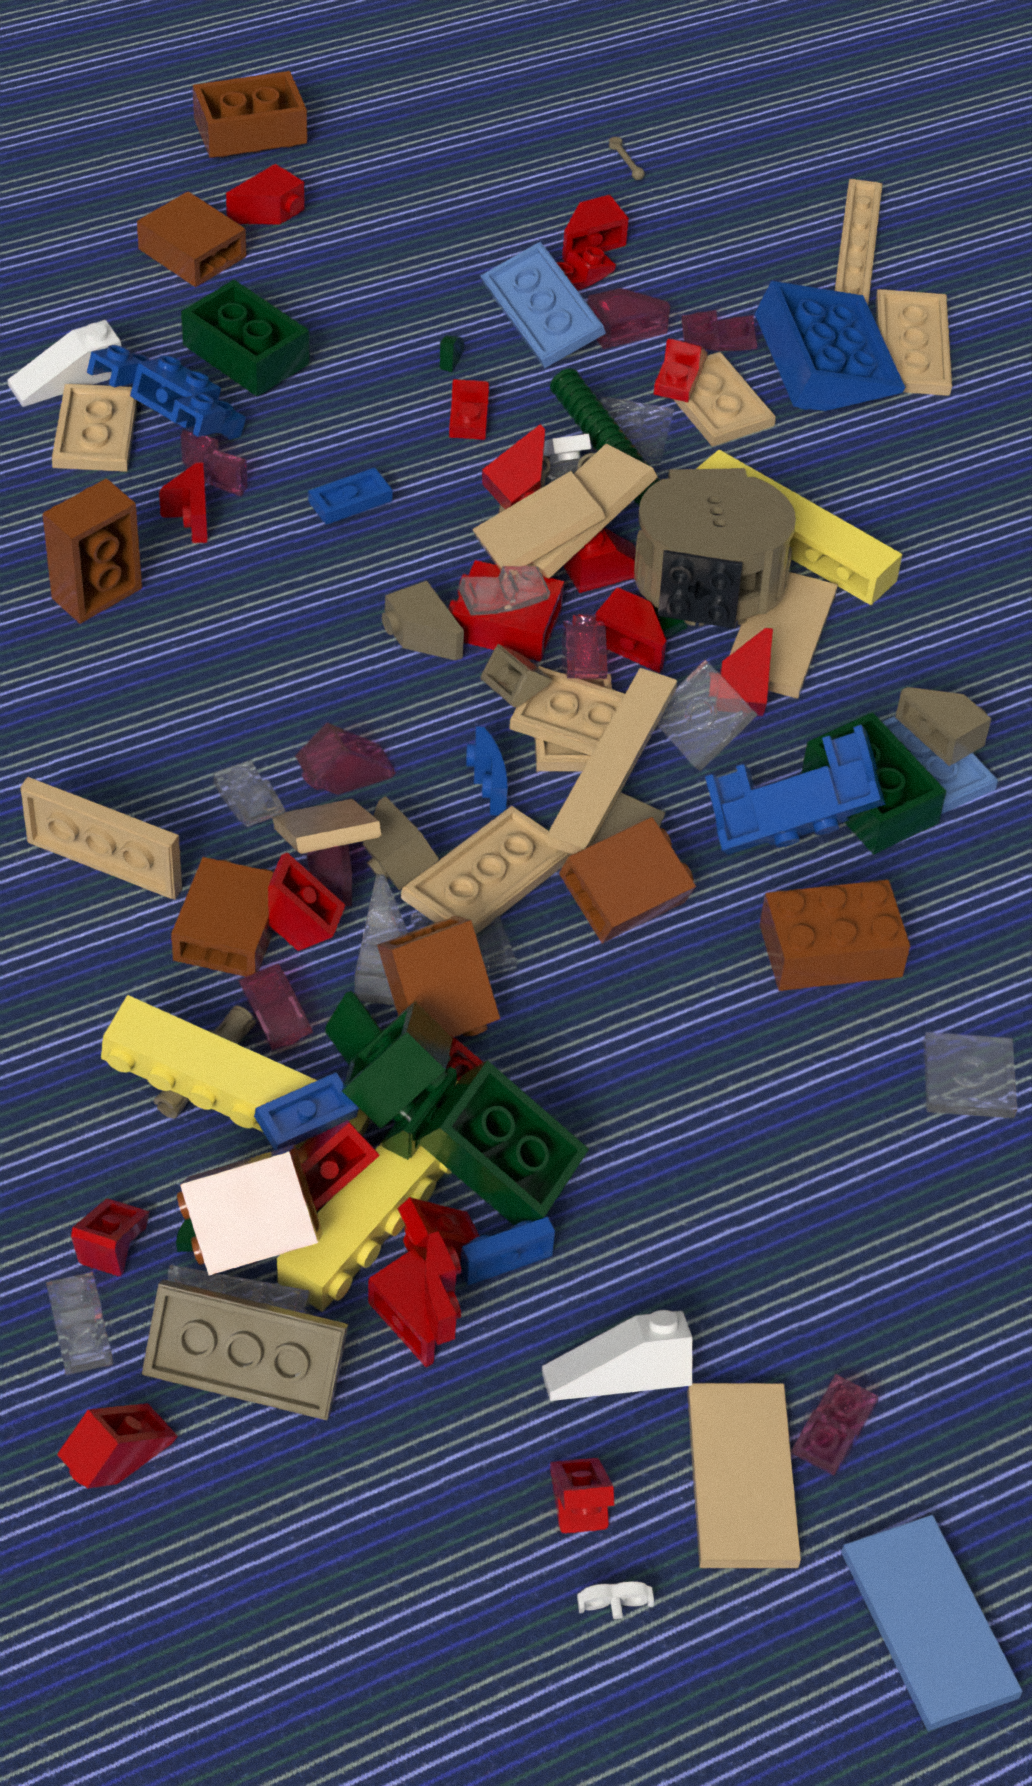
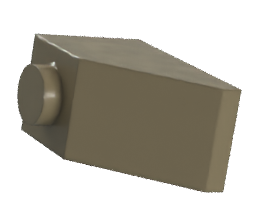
[382,581,464,661]
[895,687,992,766]
[363,796,439,890]

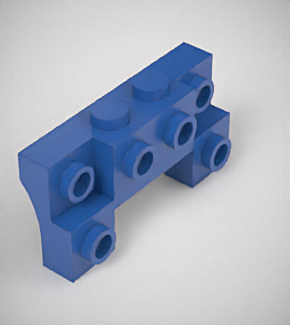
[87,345,246,440]
[705,725,885,855]

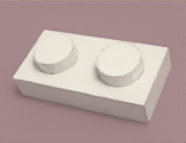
[544,434,591,464]

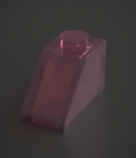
[588,288,670,349]
[562,614,608,679]
[295,722,396,795]
[303,844,352,906]

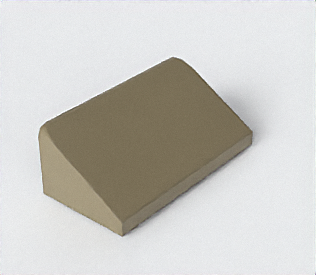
[480,644,552,708]

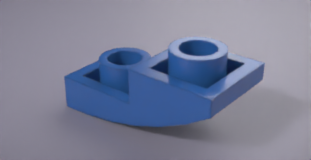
[466,726,508,816]

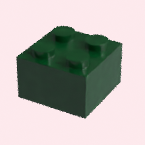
[342,1001,453,1129]

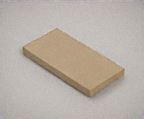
[876,289,952,396]
[527,444,657,579]
[729,572,838,699]
[20,777,182,900]
[401,806,573,934]
[687,1383,801,1568]

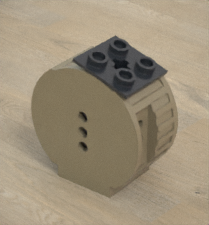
[634,468,796,629]

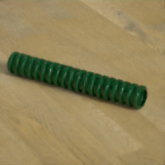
[550,368,660,507]

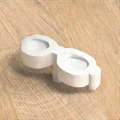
[577,1581,654,1619]

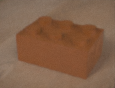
[192,71,307,158]
[42,478,142,624]
[759,880,910,991]

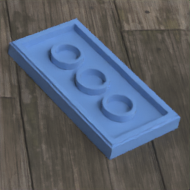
[480,242,606,369]
[841,1514,1023,1731]

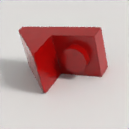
[653,338,707,403]
[449,379,489,440]
[159,462,208,543]
[397,1197,480,1261]
[71,1198,150,1276]
[550,1458,615,1533]

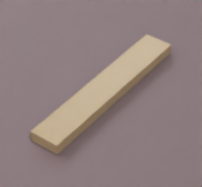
[834,179,882,304]
[546,668,677,854]

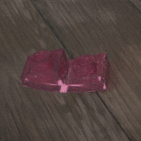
[681,310,758,351]
[181,430,247,496]
[238,963,313,1050]
[791,1374,879,1476]

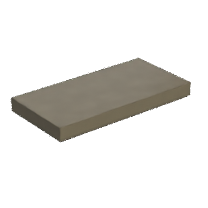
[142,1279,349,1420]

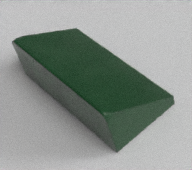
[325,991,382,1066]
[381,1067,457,1160]

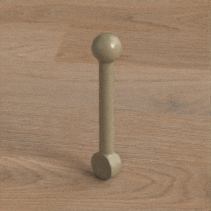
[609,137,645,180]

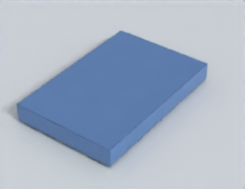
[882,716,998,814]

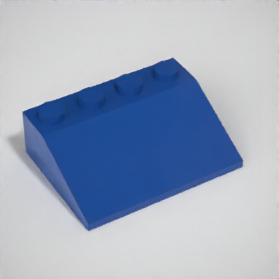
[755,281,906,411]

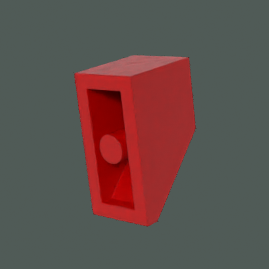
[226,164,305,225]
[562,194,629,262]
[482,424,545,510]
[564,527,636,593]
[592,587,667,673]
[710,628,773,716]
[268,852,346,951]
[297,1120,380,1212]
[368,1249,436,1368]
[57,1403,178,1489]

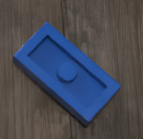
[308,467,393,525]
[254,1072,359,1151]
[460,1217,555,1286]

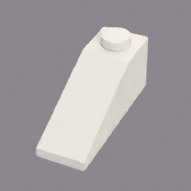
[8,320,121,407]
[542,1310,692,1401]

